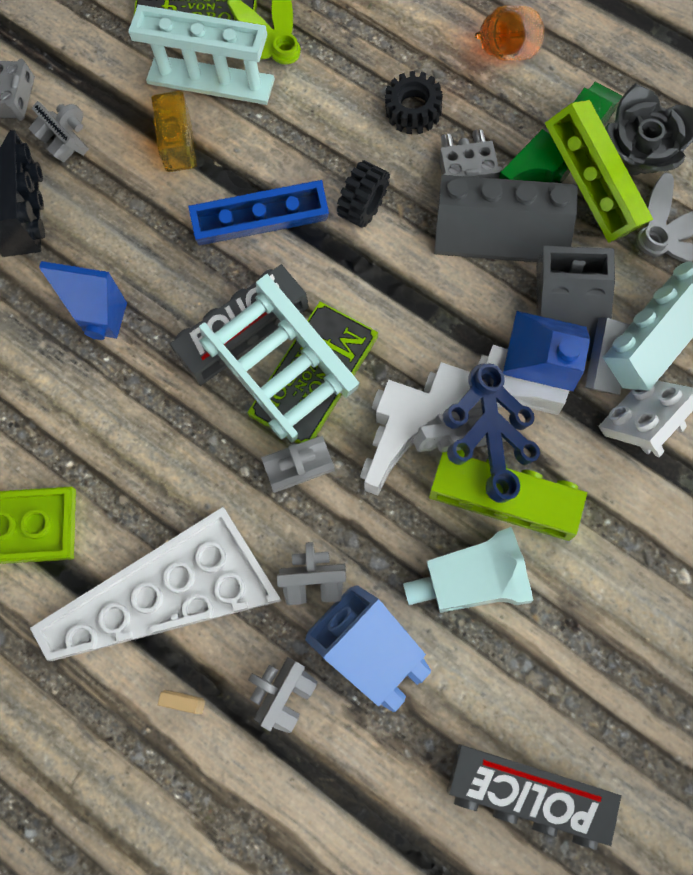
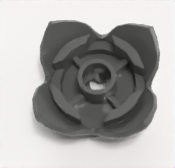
[605,83,693,175]

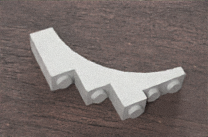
[360,345,569,496]

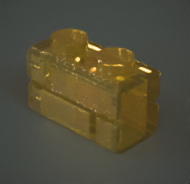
[151,91,197,172]

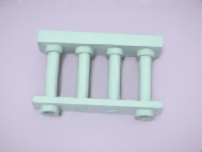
[128,4,275,105]
[199,274,360,443]

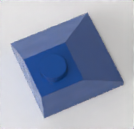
[39,261,127,340]
[503,311,590,391]

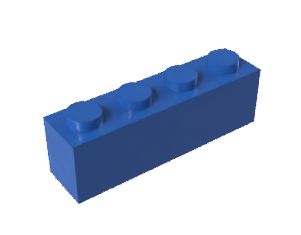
[188,180,329,246]

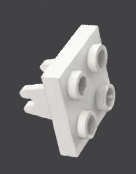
[598,381,693,457]

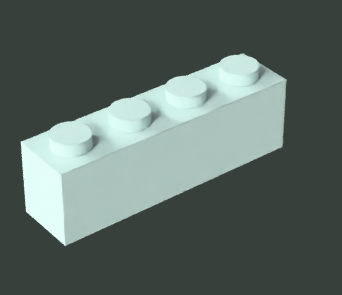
[602,261,693,391]

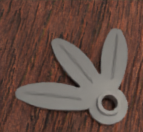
[636,172,693,262]

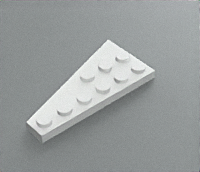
[30,507,282,661]

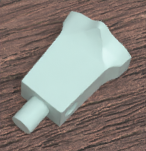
[403,527,533,613]

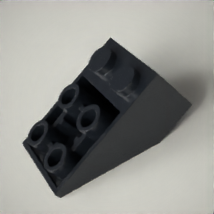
[0,130,45,257]

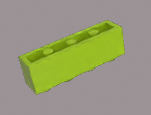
[545,100,654,243]
[429,450,588,541]

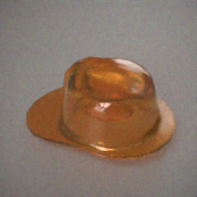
[475,5,544,61]

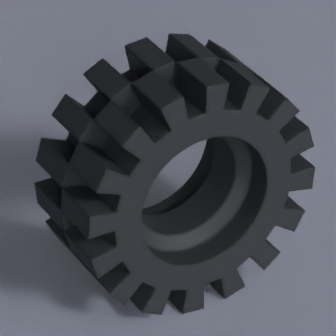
[385,71,443,135]
[337,160,390,228]

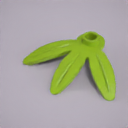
[227,0,301,64]

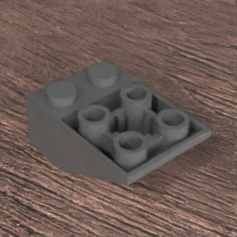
[536,246,615,361]

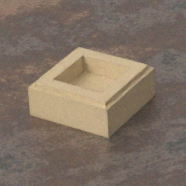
[157,690,205,714]

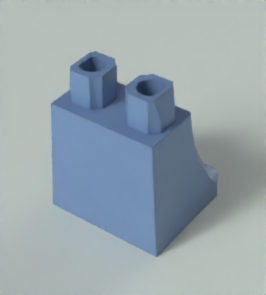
[305,585,431,712]

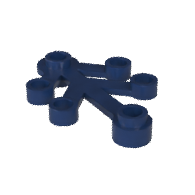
[443,363,540,503]

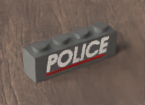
[170,264,309,386]
[447,744,622,850]

